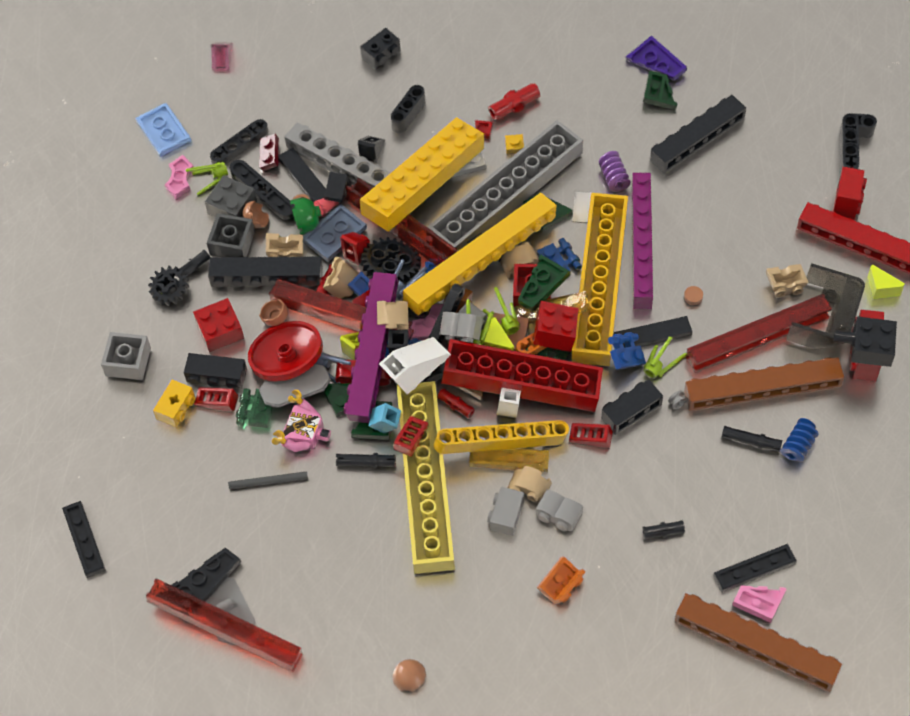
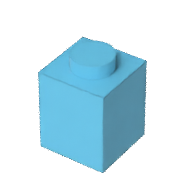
[368,403,401,433]

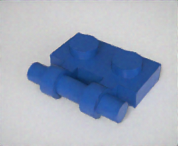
[537,238,582,275]
[608,332,646,370]

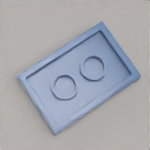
[135,103,192,157]

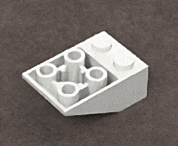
[379,337,451,394]

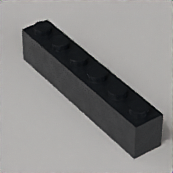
[650,95,747,173]
[208,256,323,287]

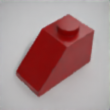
[340,232,370,266]

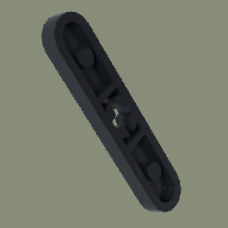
[230,160,295,220]

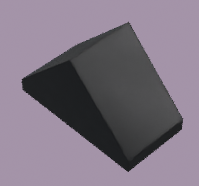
[358,135,385,163]
[324,172,352,202]

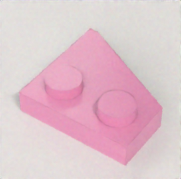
[732,586,786,623]

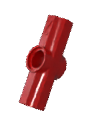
[488,83,541,120]

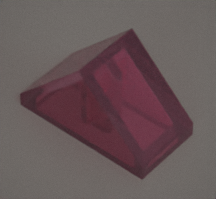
[211,42,233,71]

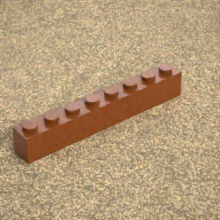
[684,357,844,411]
[674,593,843,692]

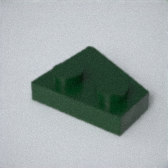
[643,70,677,110]
[323,383,352,417]

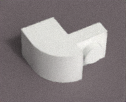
[497,387,521,418]

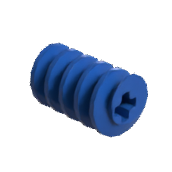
[780,418,819,462]

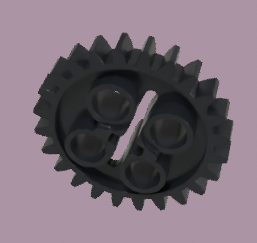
[361,237,421,283]

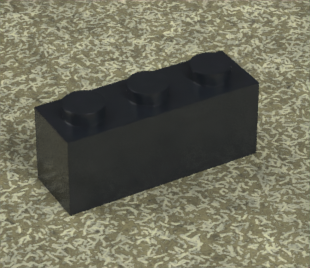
[184,353,247,389]
[601,379,663,435]

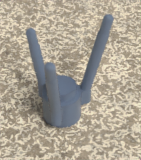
[394,259,427,300]
[315,352,351,383]

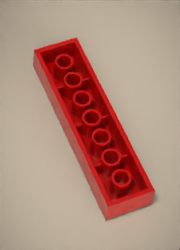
[441,339,603,412]

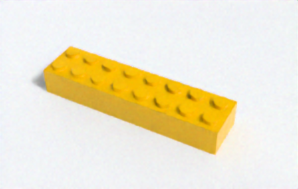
[360,117,484,232]

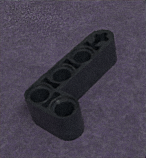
[840,113,877,175]

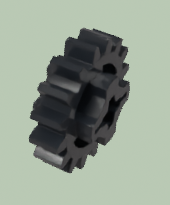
[148,265,189,306]

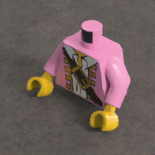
[272,390,331,452]

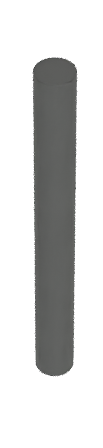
[228,471,308,489]

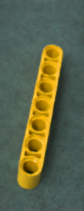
[434,420,569,454]

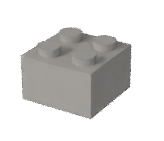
[101,332,151,380]

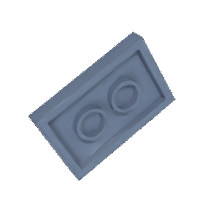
[303,204,367,262]

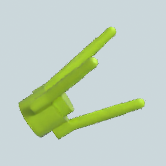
[185,162,228,196]
[483,287,520,335]
[466,299,494,345]
[643,337,687,379]

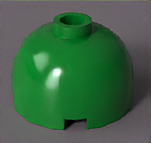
[290,197,322,235]

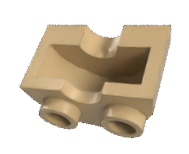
[266,233,303,257]
[500,242,539,279]
[323,257,359,300]
[766,264,808,298]
[377,301,409,330]
[507,466,552,502]

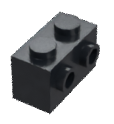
[360,27,401,69]

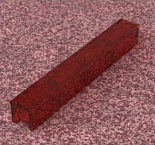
[346,178,459,266]
[269,279,414,341]
[686,293,832,373]
[146,578,303,672]

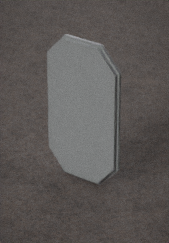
[259,364,331,407]
[202,577,256,645]

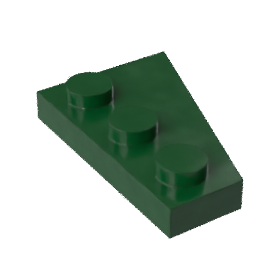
[518,254,570,312]

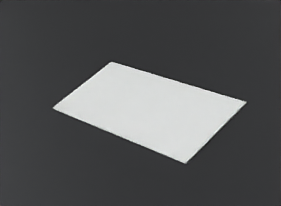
[572,191,591,223]

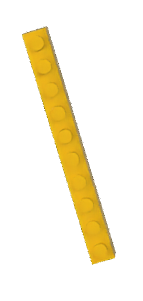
[403,193,556,315]

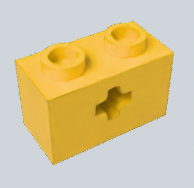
[153,379,195,428]

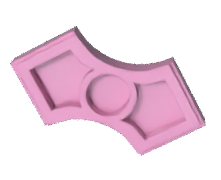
[165,155,194,199]
[411,304,444,340]

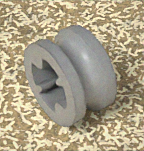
[668,391,688,409]

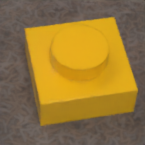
[505,134,524,154]

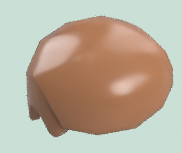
[242,201,269,229]
[259,299,288,326]
[392,659,426,691]

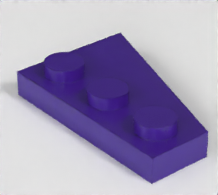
[626,35,687,81]

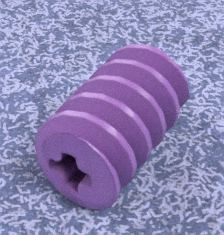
[598,151,631,192]

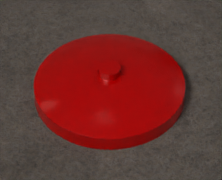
[248,321,323,381]

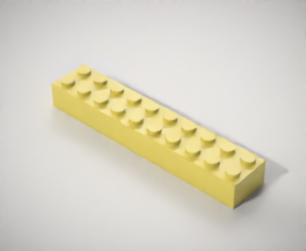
[396,381,455,574]

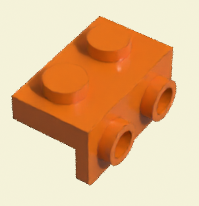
[537,556,586,604]

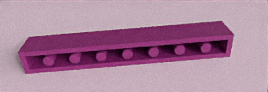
[632,173,653,309]
[344,272,399,423]

